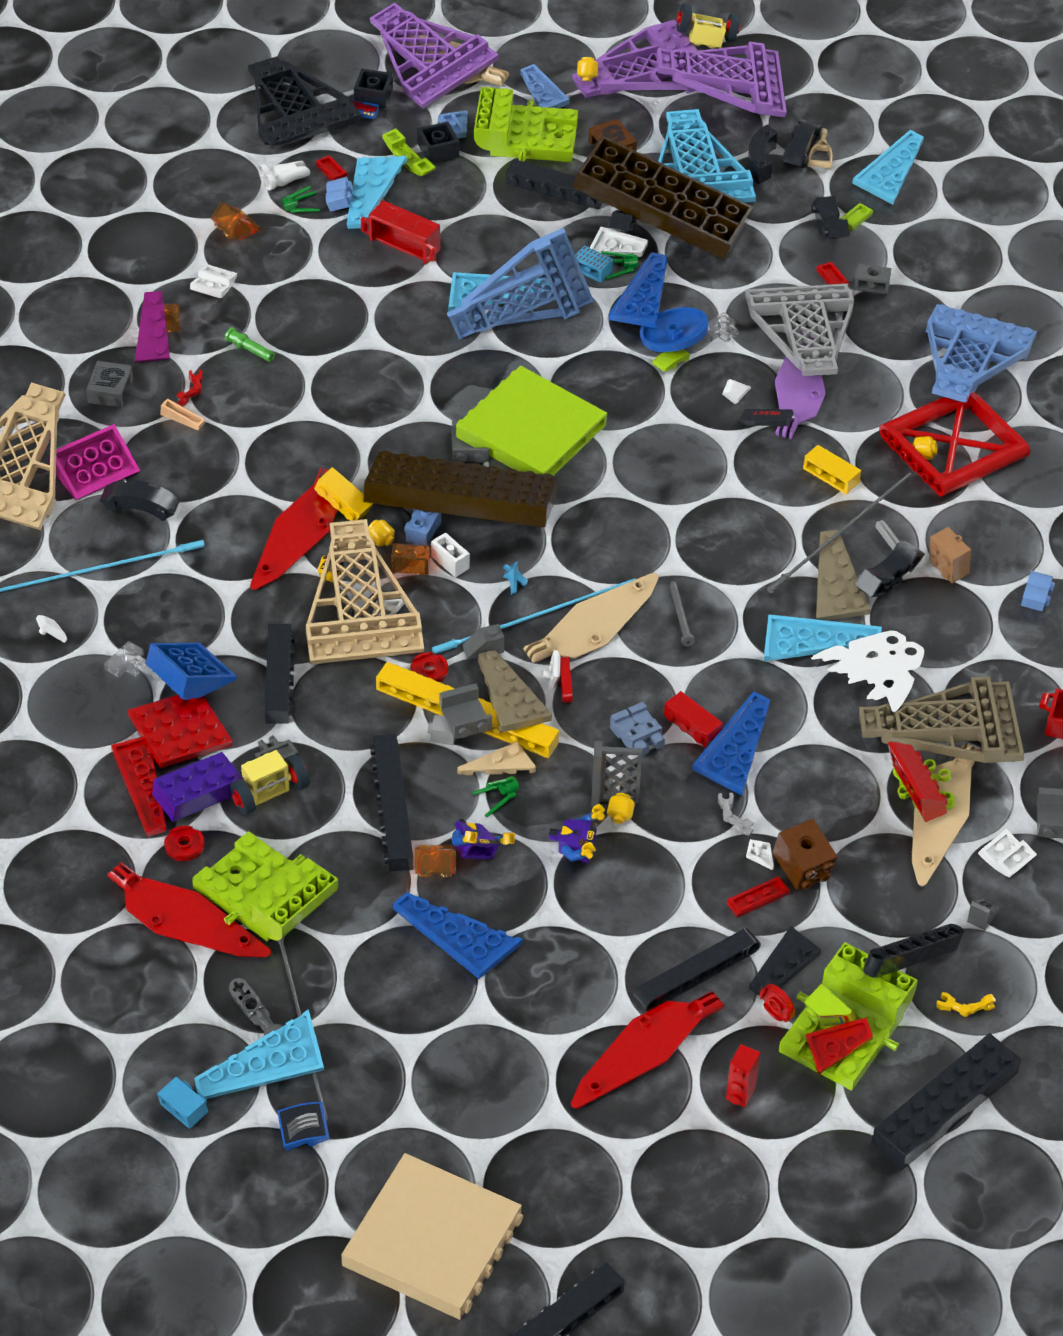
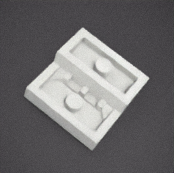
[190,264,237,298]
[978,829,1037,878]

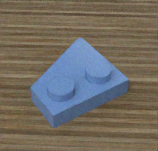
[438,111,468,138]

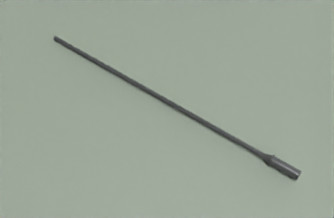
[767,473,911,593]
[278,936,328,1121]

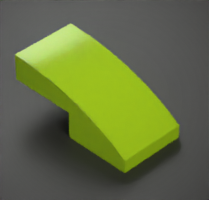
[652,349,691,372]

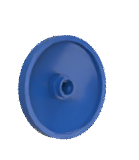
[640,307,709,352]

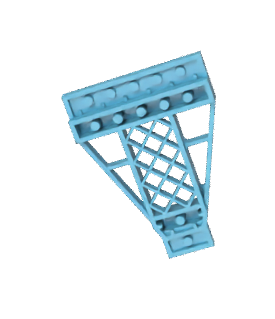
[658,109,756,203]

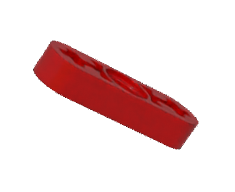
[560,656,573,703]

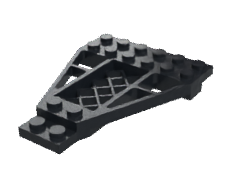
[248,56,362,149]

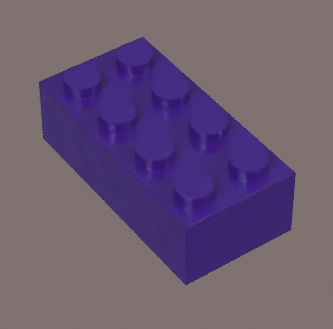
[152,752,243,822]

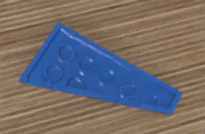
[608,253,668,328]
[692,692,770,796]
[392,892,523,979]

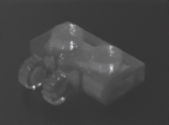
[705,312,739,342]
[104,641,147,677]

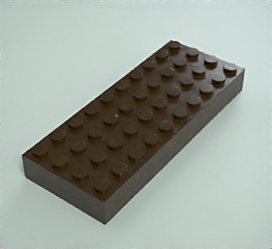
[572,135,753,260]
[363,451,558,528]

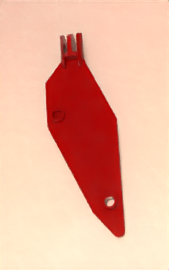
[250,468,338,590]
[107,862,271,957]
[571,991,724,1109]

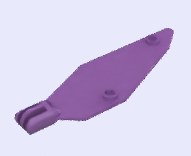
[775,332,826,439]

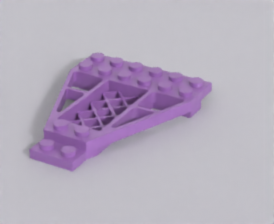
[370,2,499,109]
[572,20,716,98]
[656,42,787,117]

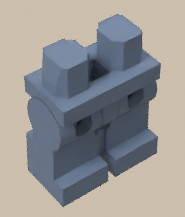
[610,702,665,756]

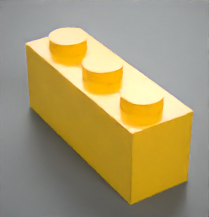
[803,445,861,495]
[314,467,373,521]

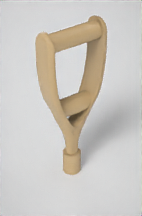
[807,128,833,170]

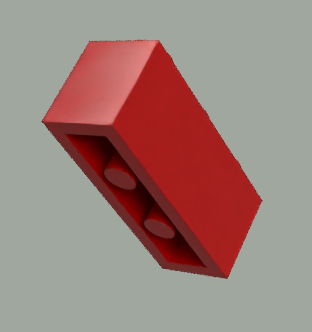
[664,691,723,748]
[726,1044,760,1107]

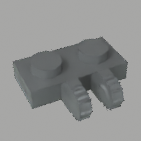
[254,735,299,761]

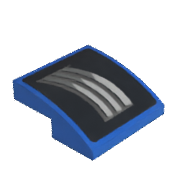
[277,1102,330,1151]

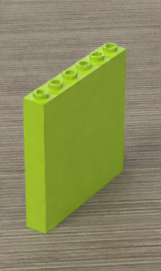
[456,365,607,476]

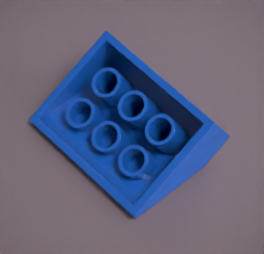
[146,643,237,700]

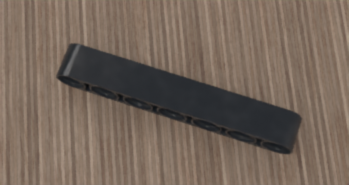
[863,924,964,978]
[634,928,761,1011]

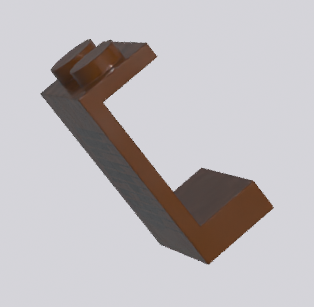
[588,119,637,151]

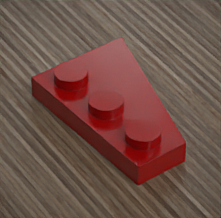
[806,1018,873,1075]

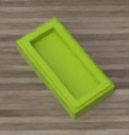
[840,203,873,231]

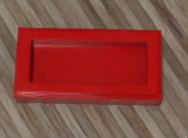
[315,155,348,181]
[816,261,849,285]

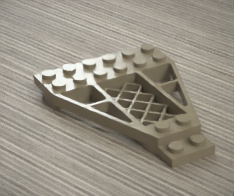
[859,676,1024,763]

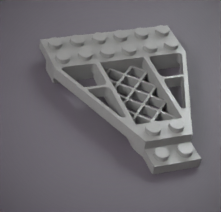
[745,284,854,376]

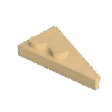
[457,742,536,775]

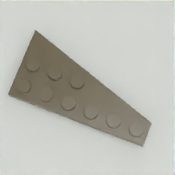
[816,529,870,621]
[478,650,552,733]

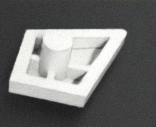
[722,379,751,404]
[372,599,404,616]
[36,615,67,643]
[542,650,560,689]
[746,839,774,870]

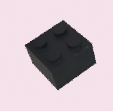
[354,68,393,109]
[417,121,459,163]

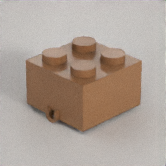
[929,527,971,583]

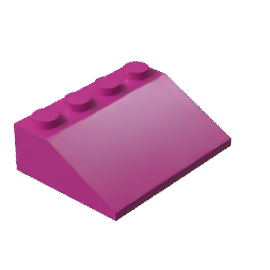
[47,424,140,500]

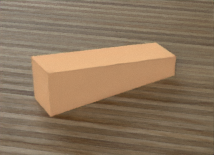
[160,398,205,431]

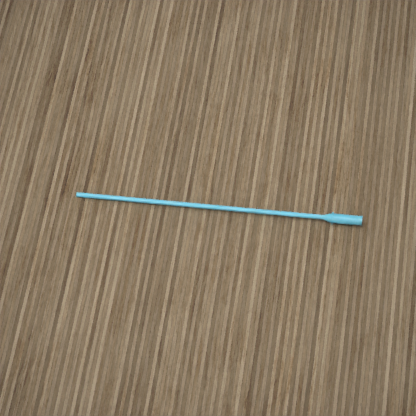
[0,540,205,592]
[432,578,636,655]

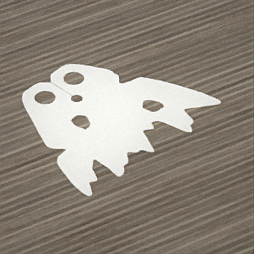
[811,631,924,712]

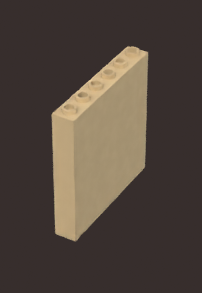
[342,1153,523,1320]

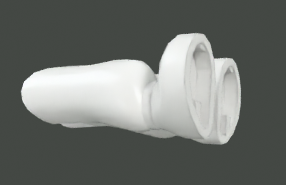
[258,161,310,191]

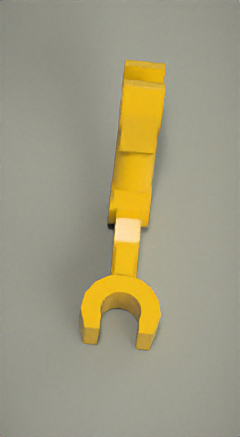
[936,992,996,1017]

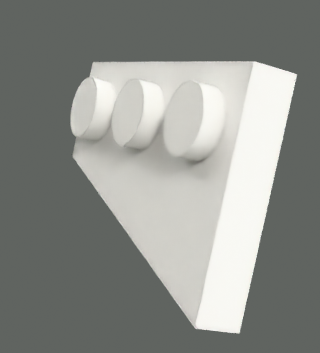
[590,226,648,257]

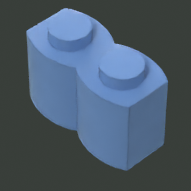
[326,177,353,212]
[1021,571,1055,612]

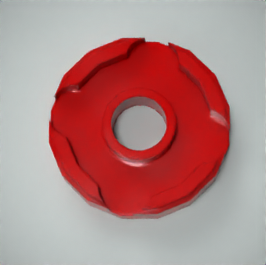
[410,652,448,682]
[164,826,204,861]
[760,984,795,1023]

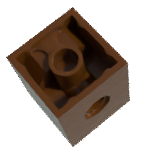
[773,818,838,891]

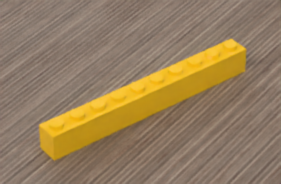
[376,662,559,759]

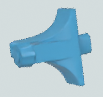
[503,561,528,594]

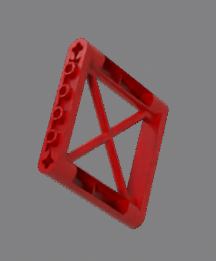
[879,392,1030,496]

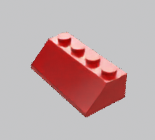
[888,741,948,823]

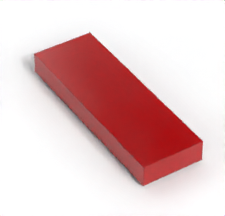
[727,876,789,918]

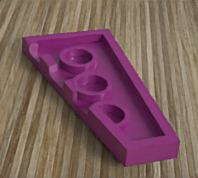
[135,291,170,363]

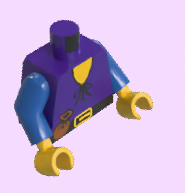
[549,804,605,863]
[452,819,515,859]

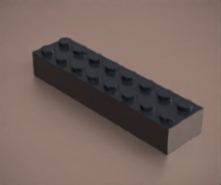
[871,1033,1021,1170]

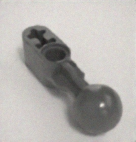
[229,978,283,1037]

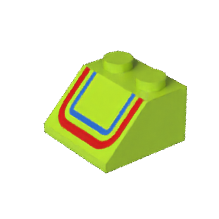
[804,984,856,1026]

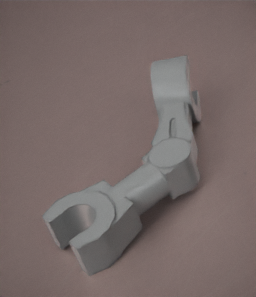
[718,793,754,836]

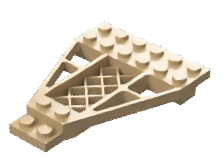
[0,383,66,530]
[306,519,424,665]

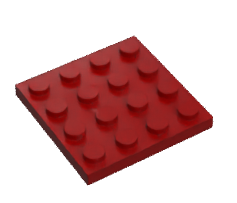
[128,695,232,768]

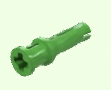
[225,327,275,362]

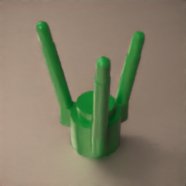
[282,186,320,214]
[601,250,638,280]
[473,776,519,817]

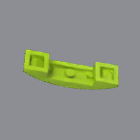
[382,128,436,176]

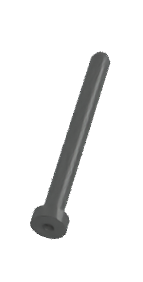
[669,581,695,647]

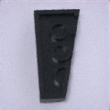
[749,926,821,999]

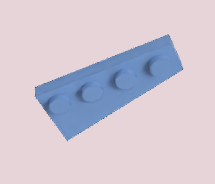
[521,64,570,108]

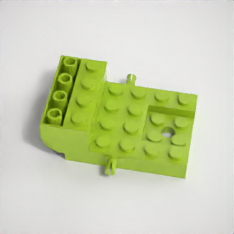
[474,87,578,162]
[192,831,338,942]
[779,942,918,1091]

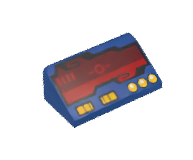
[350,100,379,119]

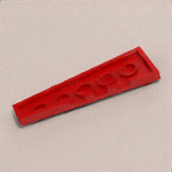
[111,737,166,837]

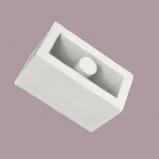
[431,533,470,577]

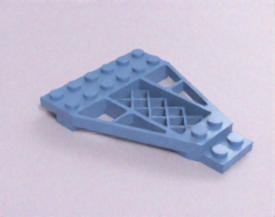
[447,228,594,339]
[926,304,1037,403]

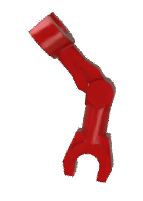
[177,370,203,407]

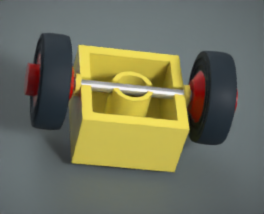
[676,4,740,49]
[230,750,310,815]

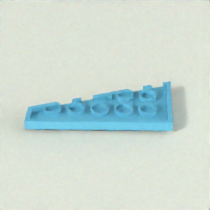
[852,130,924,205]
[347,156,407,229]
[448,272,550,312]
[763,615,882,662]
[194,1010,324,1099]

